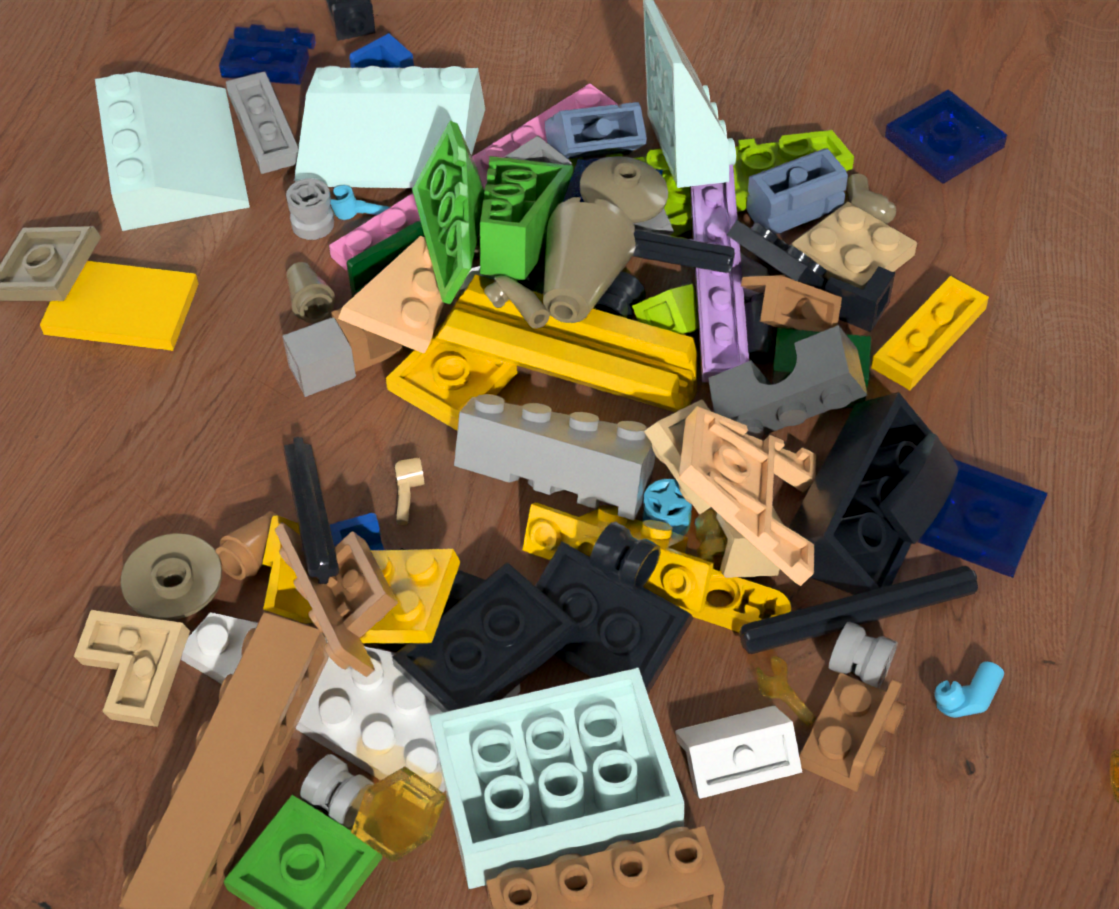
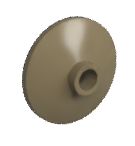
[579,156,668,223]
[120,533,222,621]

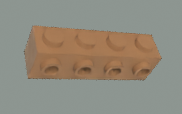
[486,826,725,909]

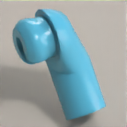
[934,661,1005,718]

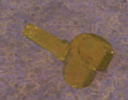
[756,656,816,726]

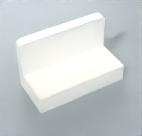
[675,706,802,799]

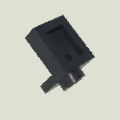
[326,0,376,41]

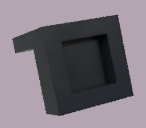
[825,266,895,332]

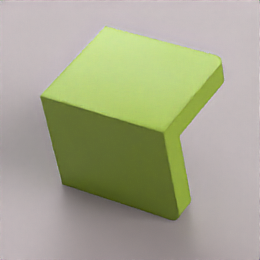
[632,284,699,335]

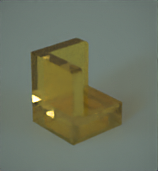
[351,766,447,862]

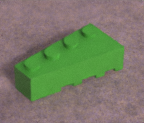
[480,156,573,281]

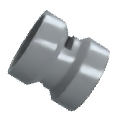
[286,179,334,240]
[828,621,898,688]
[300,754,377,829]

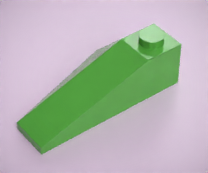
[412,121,485,304]

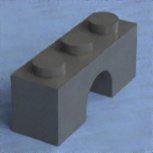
[708,325,868,439]

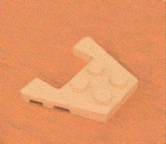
[679,406,816,586]

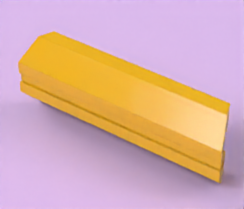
[432,275,697,412]

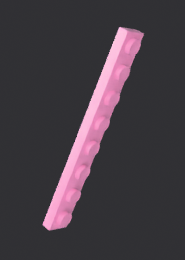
[329,84,618,272]

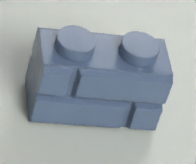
[544,102,647,159]
[746,148,848,234]

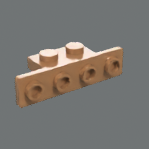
[275,522,398,677]

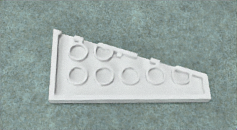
[181,612,520,810]

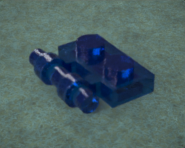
[219,24,316,85]

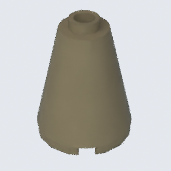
[543,197,636,323]

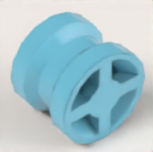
[643,479,692,536]

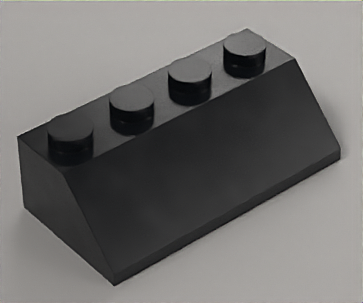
[789,392,954,595]

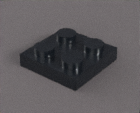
[727,220,827,291]

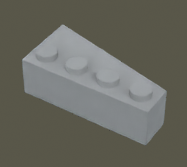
[454,394,655,520]

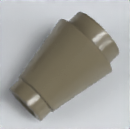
[286,262,335,324]

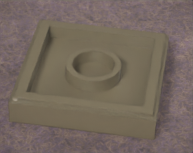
[0,226,101,301]

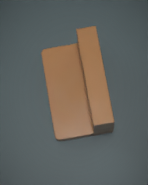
[741,275,842,332]

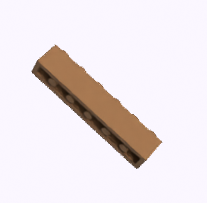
[119,612,329,909]

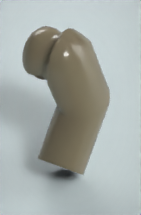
[847,174,896,224]
[484,276,550,329]

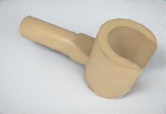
[395,458,424,525]

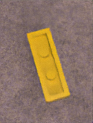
[871,276,989,390]

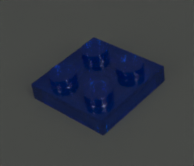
[885,89,1007,184]
[918,459,1048,578]

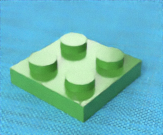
[224,795,382,909]

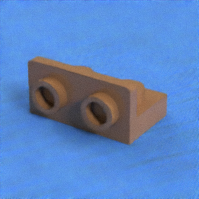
[799,673,906,792]

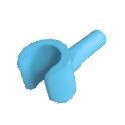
[331,185,390,220]

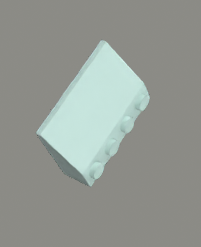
[643,0,736,188]
[294,66,485,188]
[95,72,250,231]
[430,668,684,889]

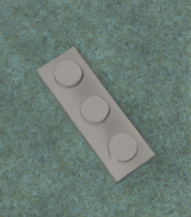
[225,71,299,174]

